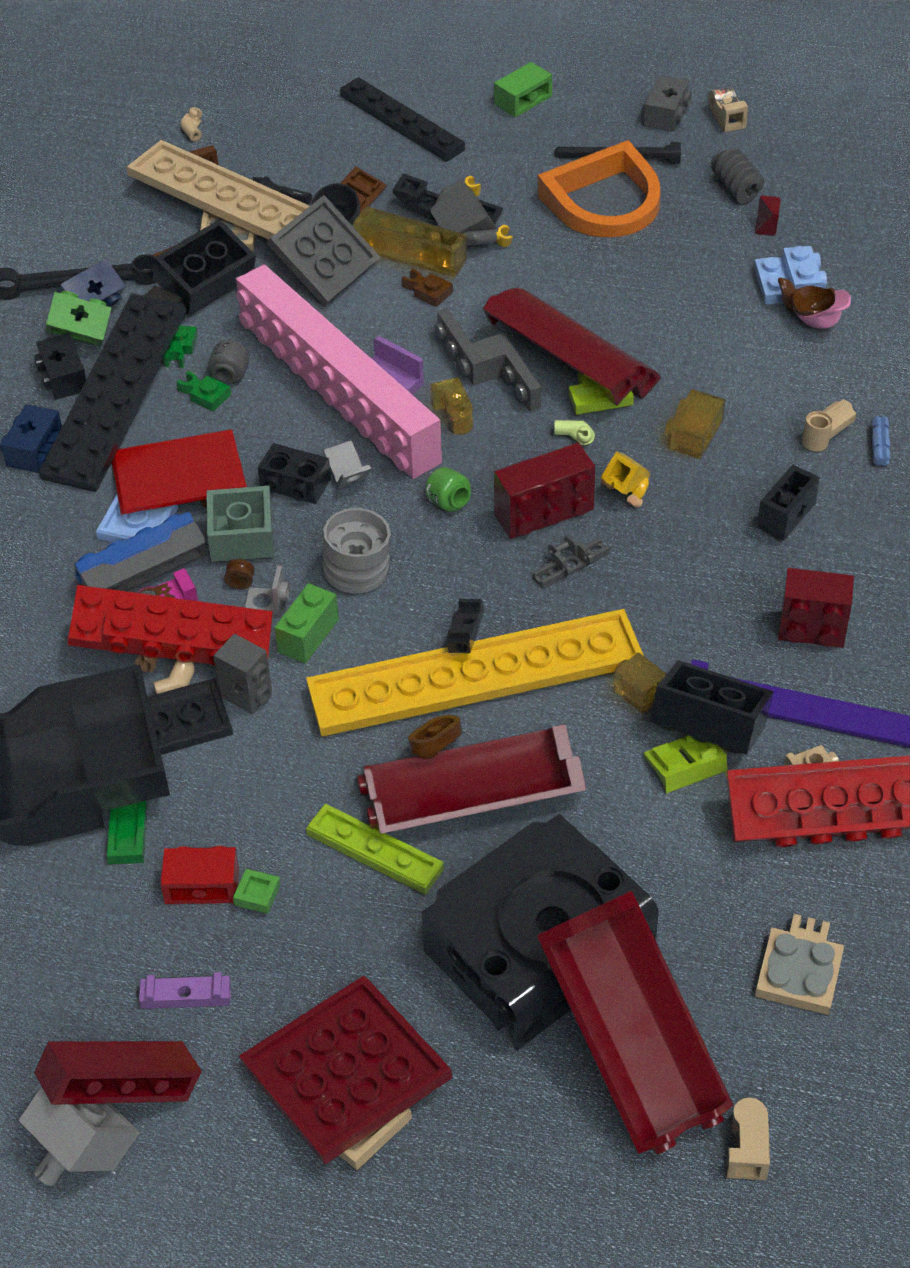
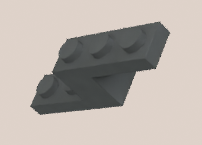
[434,308,541,412]

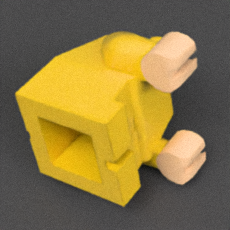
[600,451,651,508]

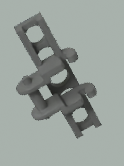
[533,535,610,589]

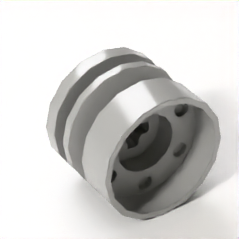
[322,508,391,594]

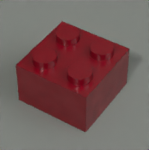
[778,568,854,648]

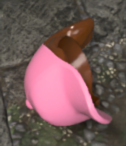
[778,277,851,329]

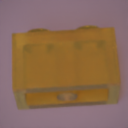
[665,389,725,459]

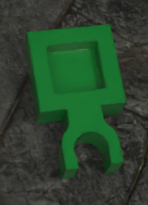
[164,325,198,368]
[176,371,231,412]

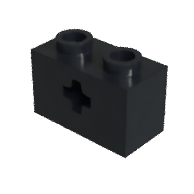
[33,333,87,400]
[757,465,820,540]

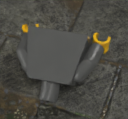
[426,176,513,248]

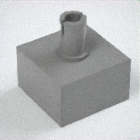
[18,1087,140,1186]

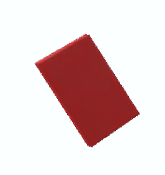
[112,429,247,515]

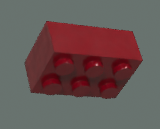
[494,442,596,539]

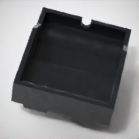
[0,664,170,846]

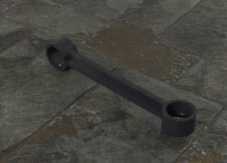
[0,254,156,300]

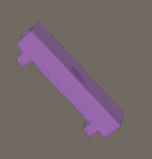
[139,972,231,1009]

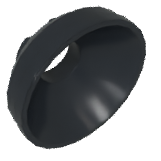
[311,183,360,225]

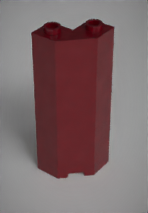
[537,891,734,1154]

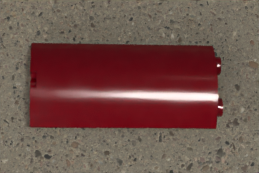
[482,288,661,406]
[357,724,586,834]

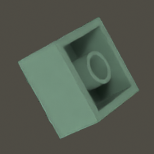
[207,486,275,562]

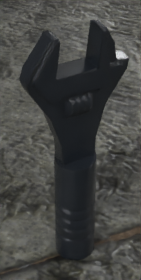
[253,176,312,204]

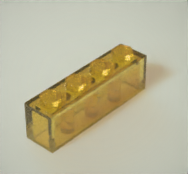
[354,206,467,277]

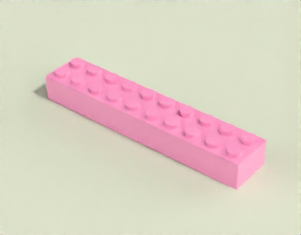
[236,264,442,479]

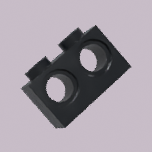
[258,443,331,504]

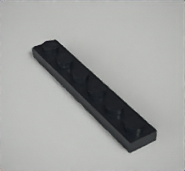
[340,77,465,162]

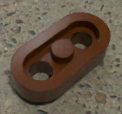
[408,715,462,759]

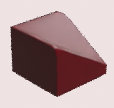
[755,195,781,236]

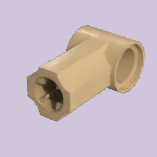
[801,399,856,452]

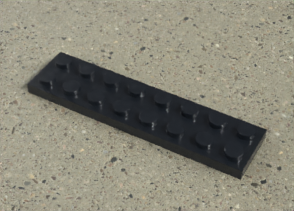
[39,293,186,492]

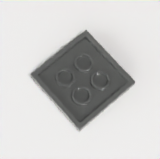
[267,195,380,306]

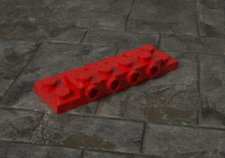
[68,585,273,666]
[725,755,910,847]

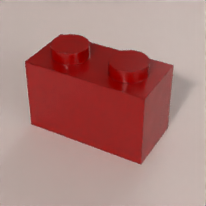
[161,846,239,904]

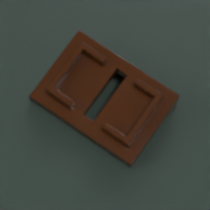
[340,166,387,219]

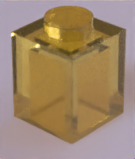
[614,652,666,714]

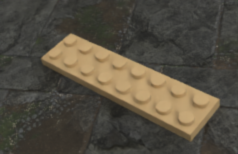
[127,140,310,240]

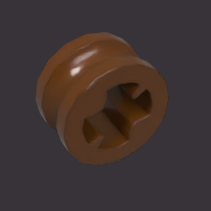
[224,559,255,590]

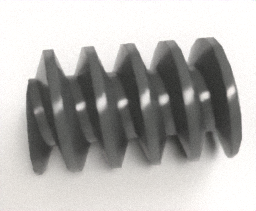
[710,148,764,205]

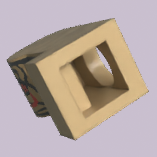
[708,87,748,132]
[726,1098,770,1180]

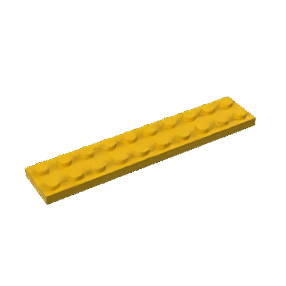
[306,609,644,737]

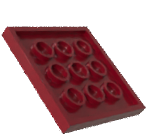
[239,975,453,1165]

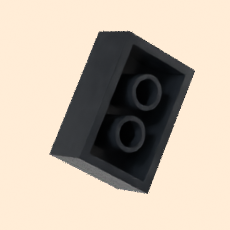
[153,219,256,315]
[649,660,774,755]

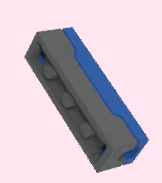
[74,511,207,592]

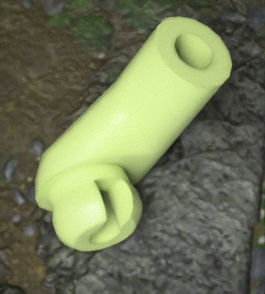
[554,420,595,445]

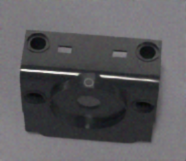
[422,813,659,1051]

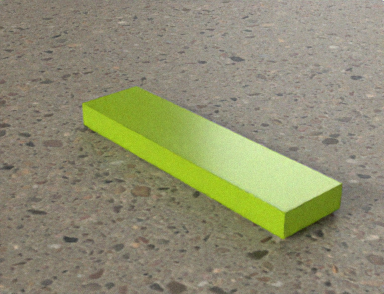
[306,803,444,895]

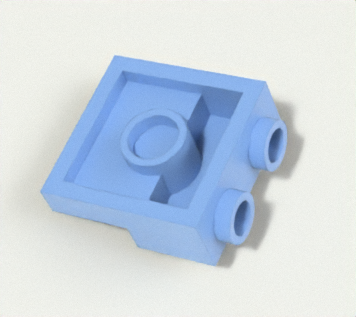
[754,246,827,304]

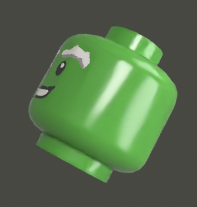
[425,467,471,512]

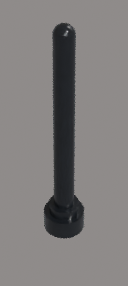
[554,142,681,164]

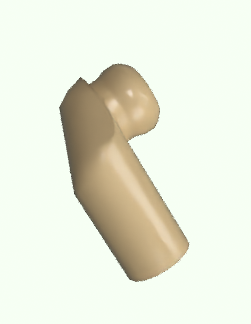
[180,107,203,142]
[153,660,194,694]

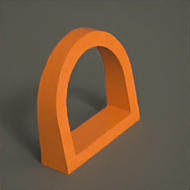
[537,140,660,237]

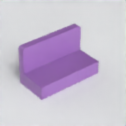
[371,336,424,395]

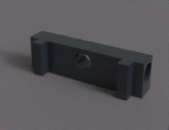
[447,599,484,653]

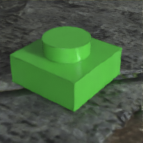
[233,869,281,914]

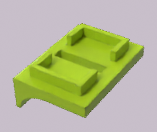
[643,735,728,794]

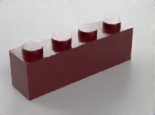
[34,1041,202,1105]

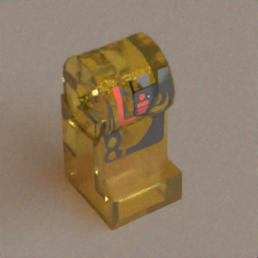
[430,377,473,435]

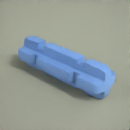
[871,416,890,466]

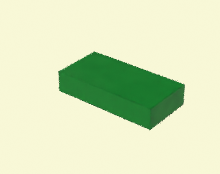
[107,801,148,865]

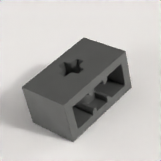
[643,75,692,132]
[213,634,272,714]

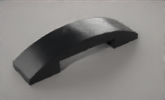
[392,173,503,225]

